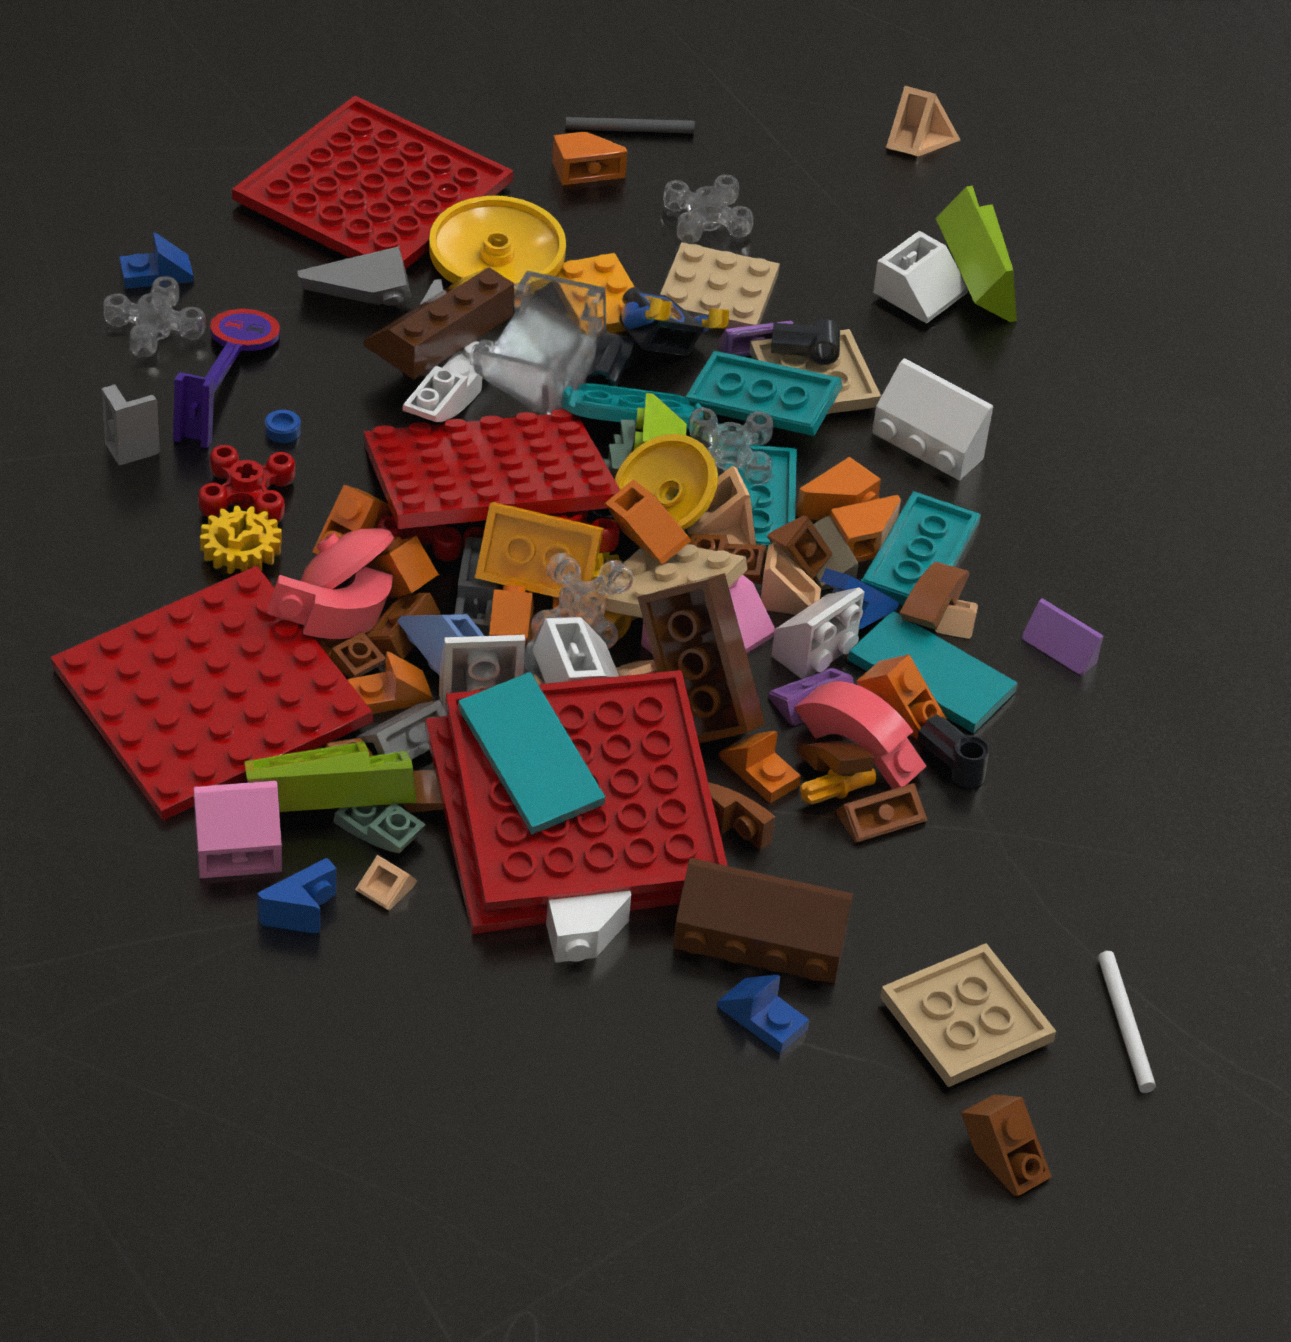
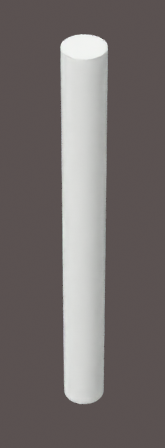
[1098,951,1156,1093]

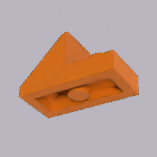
[348,652,433,714]
[718,731,801,804]

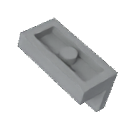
[102,385,160,465]
[357,700,447,760]

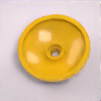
[615,434,718,530]

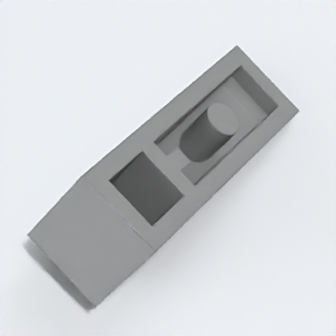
[297,247,411,305]

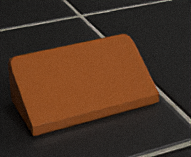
[767,515,832,580]
[366,593,441,659]
[836,783,927,843]

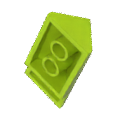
[935,185,1017,322]
[245,741,416,812]

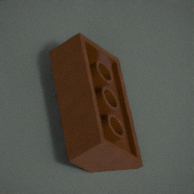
[363,267,514,380]
[637,573,765,743]
[673,858,853,984]

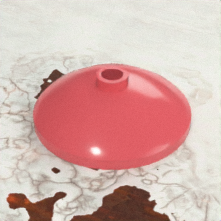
[301,528,394,589]

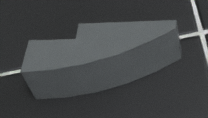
[455,537,499,636]

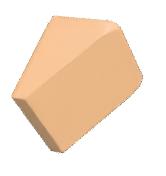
[935,600,978,639]
[355,855,417,911]

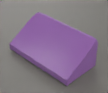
[718,321,793,357]
[1022,598,1103,675]
[768,668,854,726]

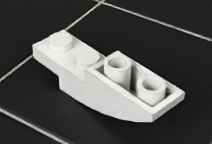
[403,341,498,422]

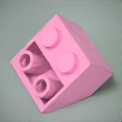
[194,781,282,879]

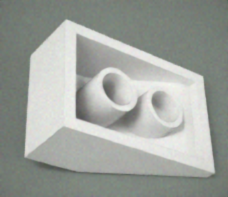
[439,635,525,716]

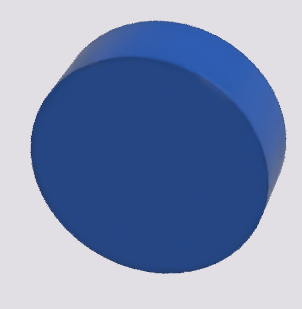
[265,410,301,443]

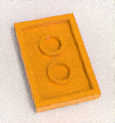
[553,253,634,339]
[475,502,604,604]

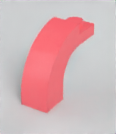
[267,566,393,639]
[794,681,926,790]

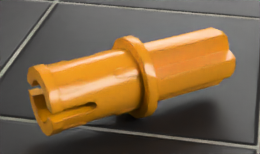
[800,768,876,805]

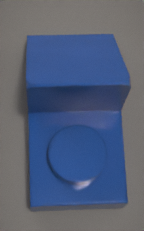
[119,232,194,289]
[820,568,899,630]
[257,858,336,933]
[717,975,809,1054]

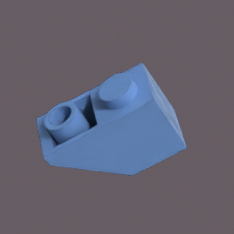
[397,614,484,676]

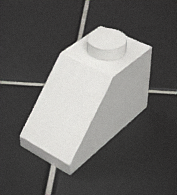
[546,890,631,963]

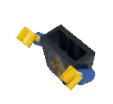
[619,287,729,356]

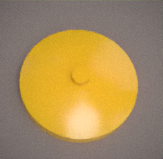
[429,196,566,295]

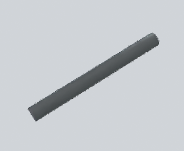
[565,117,695,134]

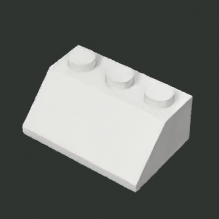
[872,358,993,481]

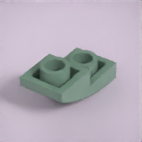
[603,420,635,479]
[333,802,425,853]

